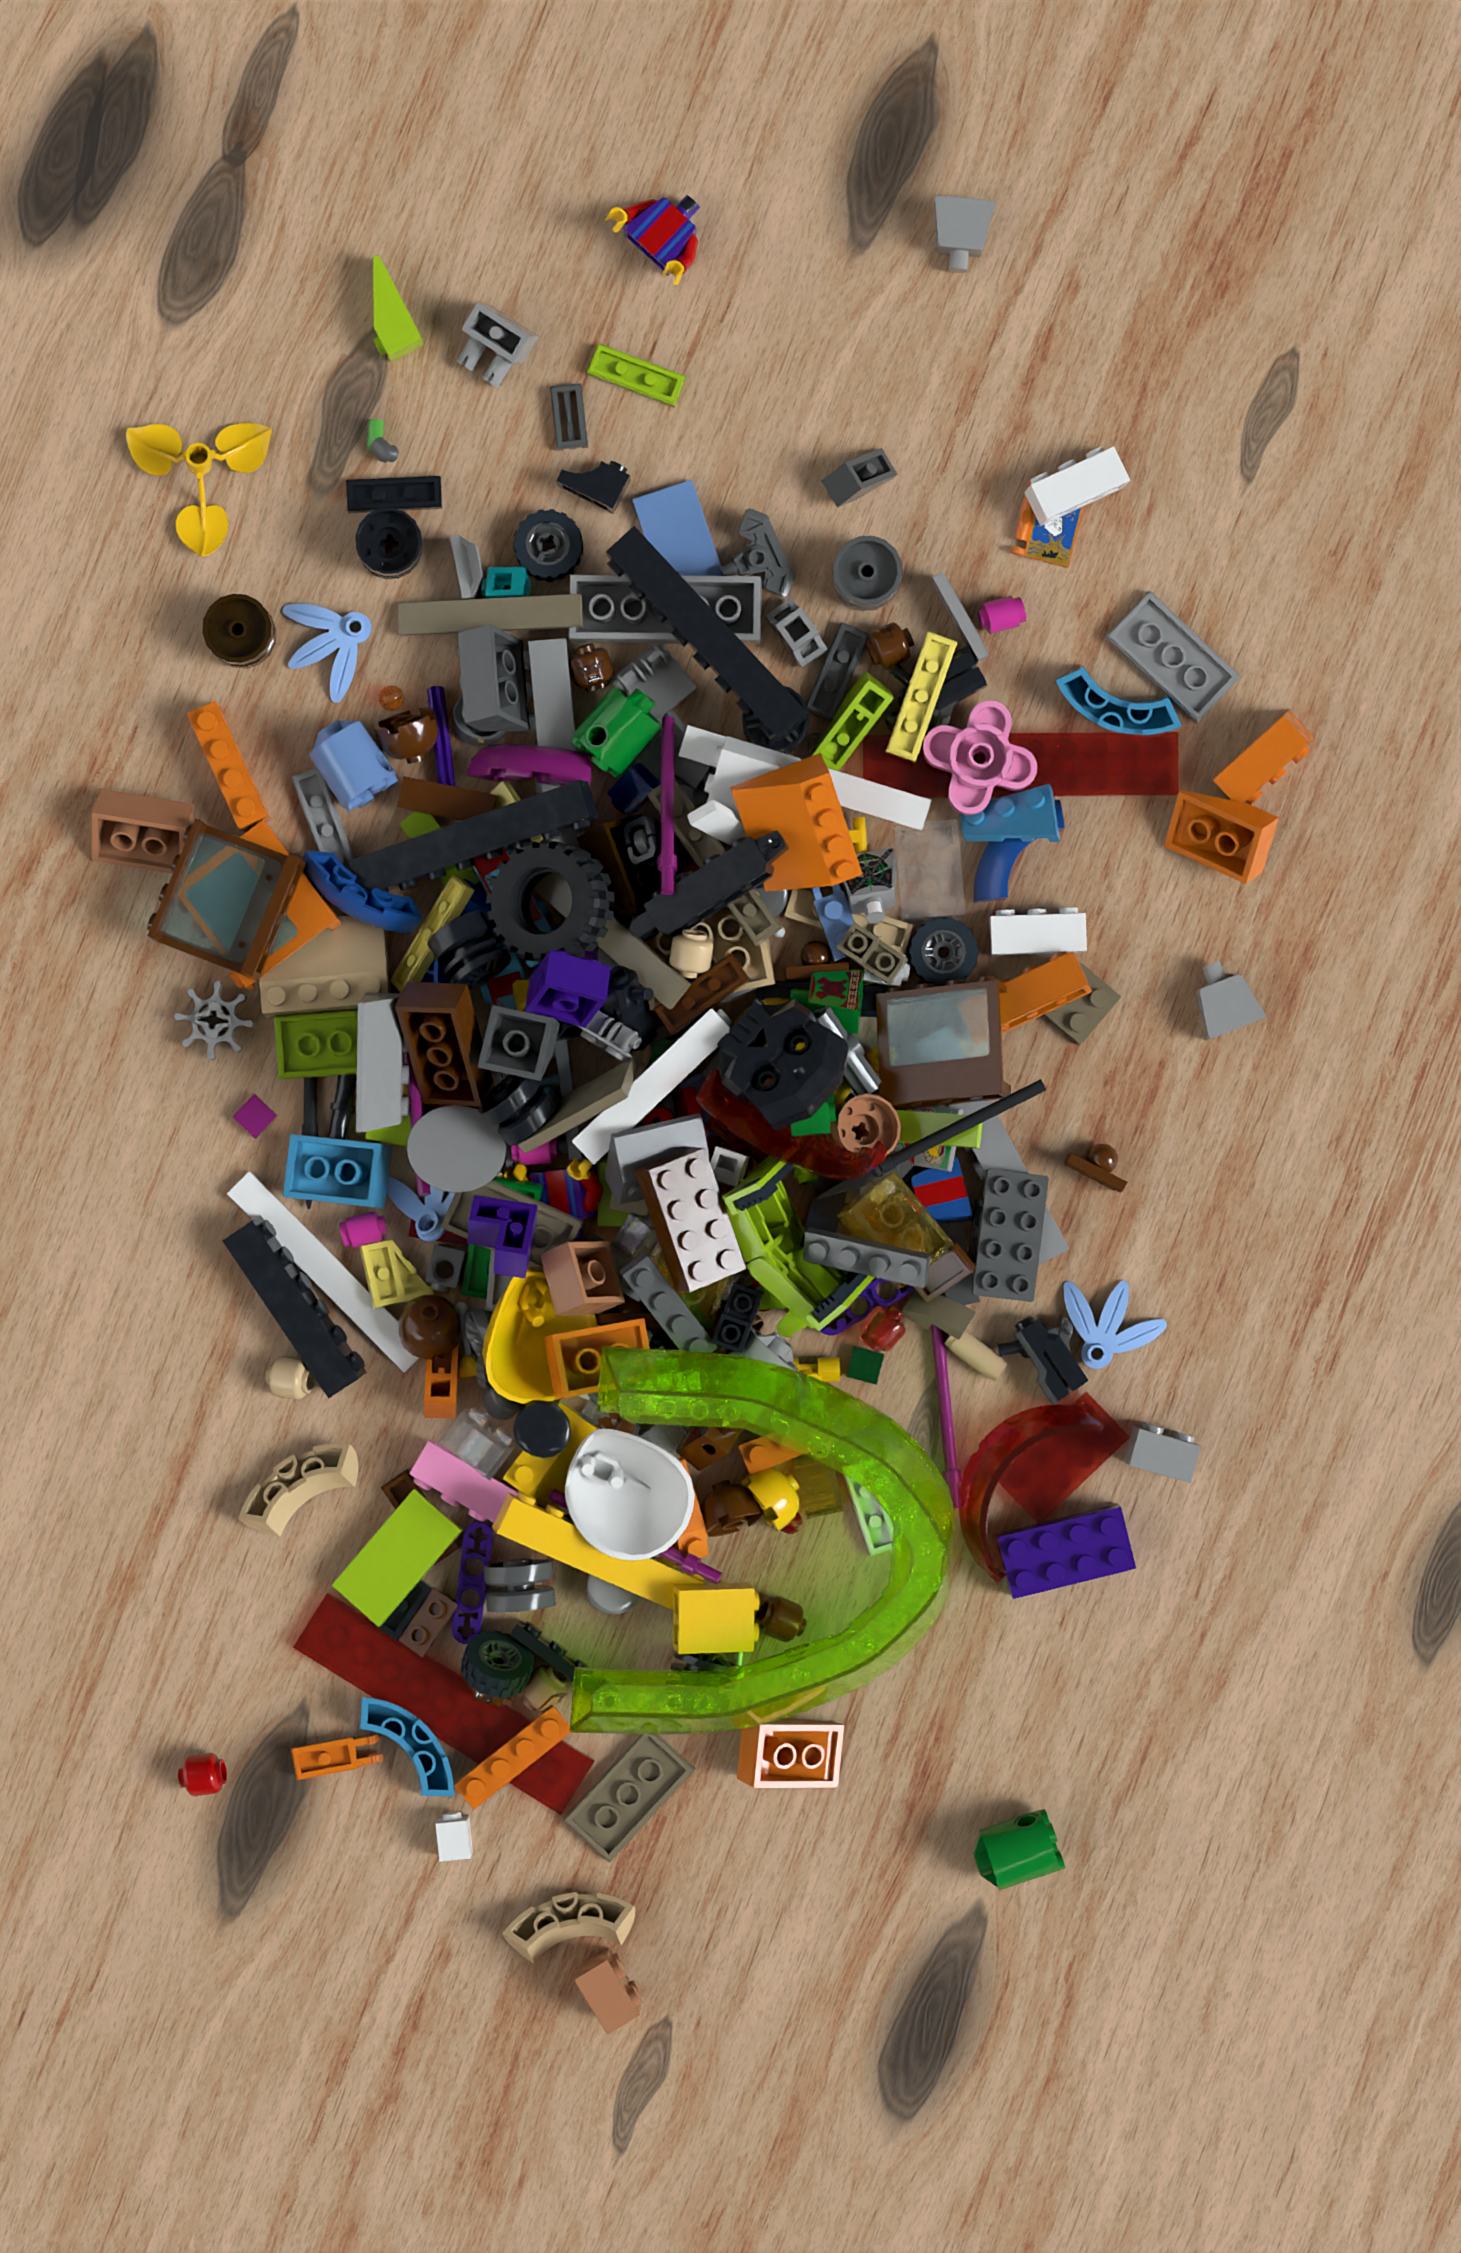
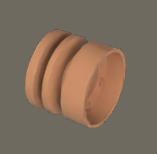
[820,1094,901,1168]

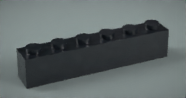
[222,1216,367,1399]

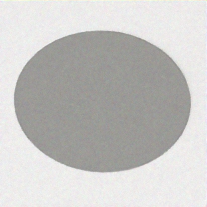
[407,1105,506,1192]

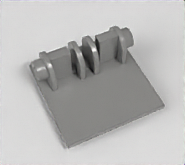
[610,644,697,720]
[578,1010,645,1066]

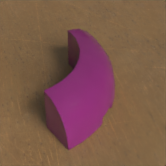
[467,744,591,787]

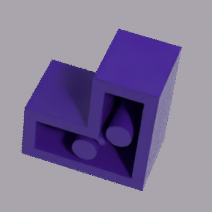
[467,1195,538,1278]

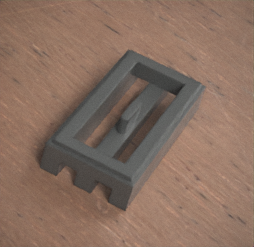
[550,383,588,451]

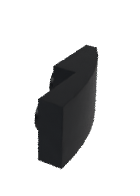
[711,1282,764,1354]

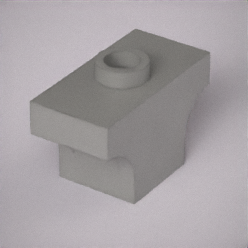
[765,598,828,668]

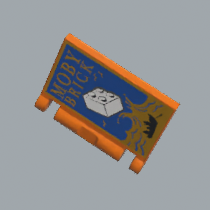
[1010,479,1084,568]

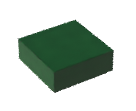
[846,1346,884,1385]

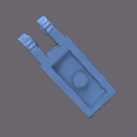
[811,884,854,961]

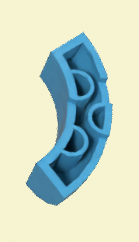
[1055,665,1182,735]
[359,1697,454,1797]

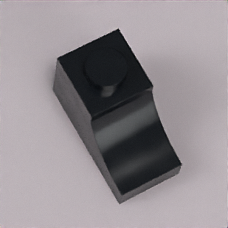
[556,461,631,514]

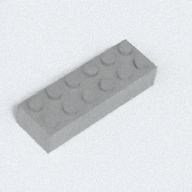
[569,575,762,644]

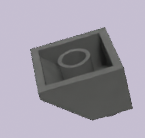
[478,1005,560,1081]

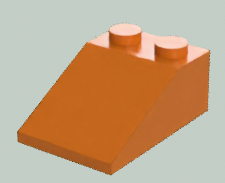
[1164,790,1279,884]
[544,1318,656,1400]
[737,1716,844,1788]

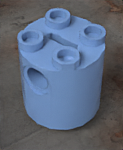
[309,721,399,812]

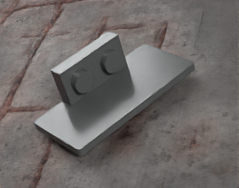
[968,1169,1049,1302]

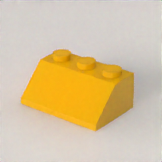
[503,1400,600,1508]

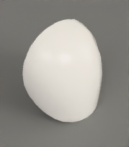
[565,1428,695,1561]

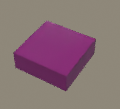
[232,1094,278,1139]

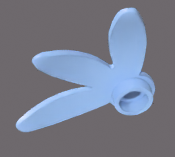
[282,603,371,703]
[387,1176,456,1242]
[1063,1281,1167,1369]

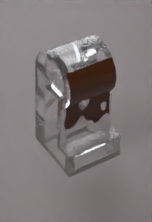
[579,1399,642,1435]

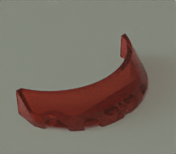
[695,1068,887,1180]
[959,1404,1107,1584]

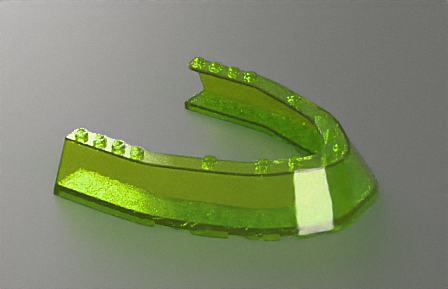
[569,1346,956,1735]

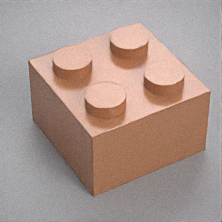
[540,1241,625,1316]
[574,1948,643,2035]

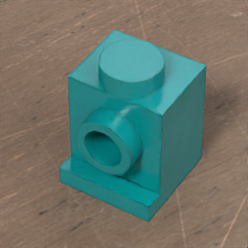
[481,567,531,599]

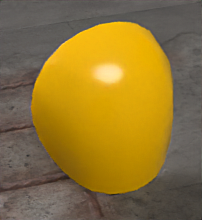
[482,1267,598,1404]

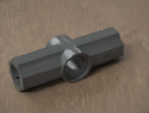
[813,1006,881,1096]

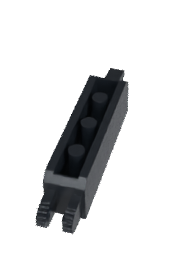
[629,830,789,940]

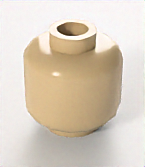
[669,929,713,978]
[266,1356,315,1400]

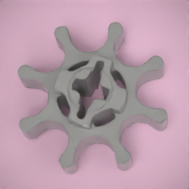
[174,981,255,1060]

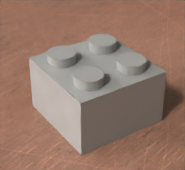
[1123,1421,1201,1483]

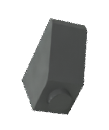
[821,448,898,508]

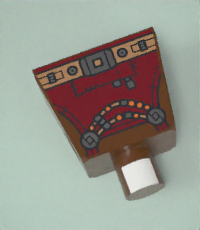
[675,1401,747,1471]

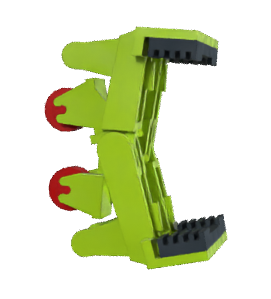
[722,1139,875,1337]

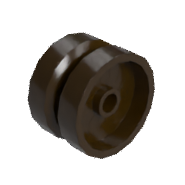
[202,594,277,669]

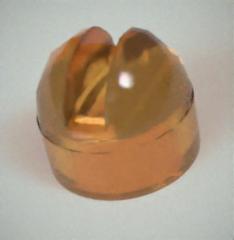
[379,685,405,712]

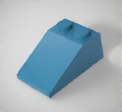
[283,1134,392,1209]

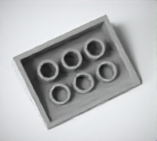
[356,993,409,1132]

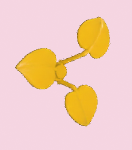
[126,423,272,557]

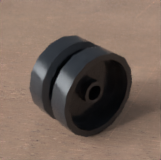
[478,1075,561,1146]

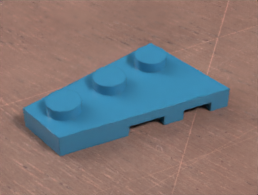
[959,784,1061,842]

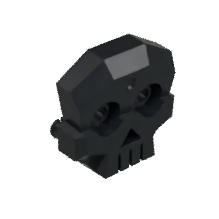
[717,999,849,1130]

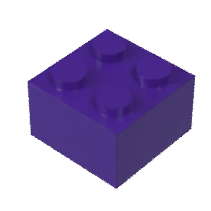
[525,950,611,1028]

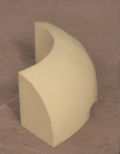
[238,1443,358,1537]
[502,1892,635,1963]

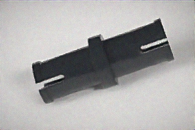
[327,1075,357,1140]

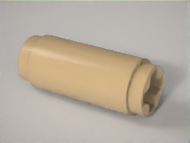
[944,1330,1007,1381]

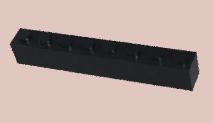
[606,526,808,743]
[349,780,599,893]

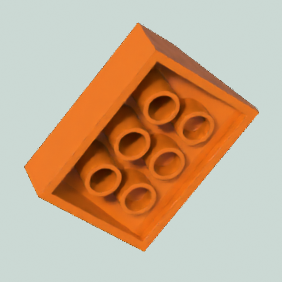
[730,753,863,892]

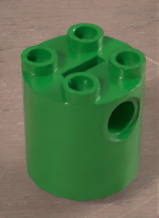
[570,685,662,778]
[973,1809,1065,1891]

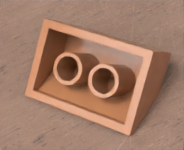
[92,789,194,874]

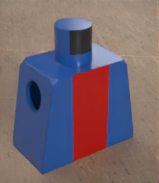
[895,1157,972,1225]

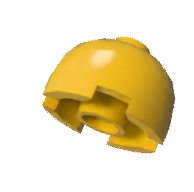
[740,1468,800,1532]

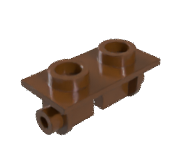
[398,1587,458,1658]

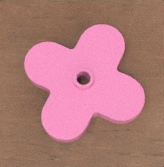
[922,700,1037,816]

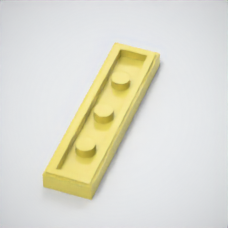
[886,632,957,762]
[390,874,475,993]

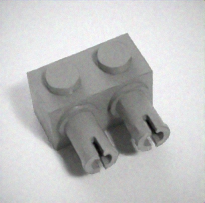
[456,302,539,388]

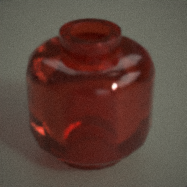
[859,1306,906,1353]

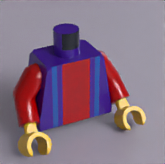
[604,195,700,285]
[503,1158,604,1238]

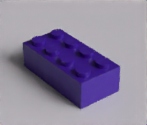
[995,1504,1136,1599]

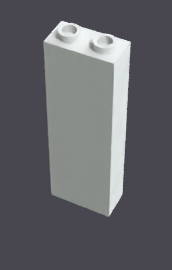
[572,1008,733,1164]

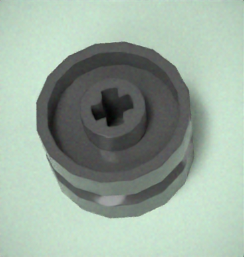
[832,536,902,611]
[483,1558,556,1613]

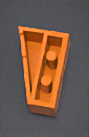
[1213,709,1315,805]

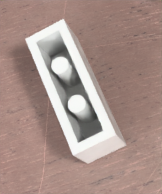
[1024,447,1131,526]
[989,908,1087,956]

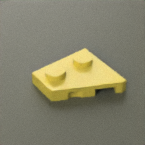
[360,1240,434,1309]

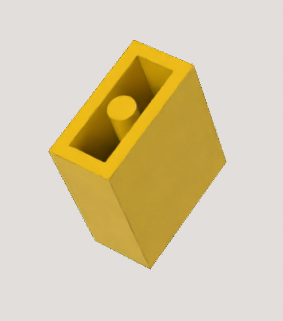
[672,1582,759,1654]

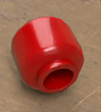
[178,1753,227,1797]

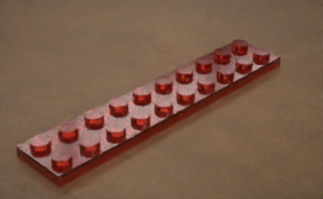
[862,732,1179,798]
[293,1593,595,1815]

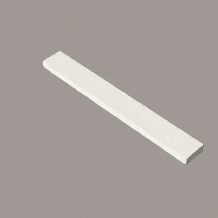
[678,725,931,831]
[227,1171,419,1373]

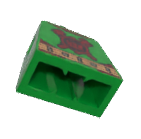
[790,970,863,1034]

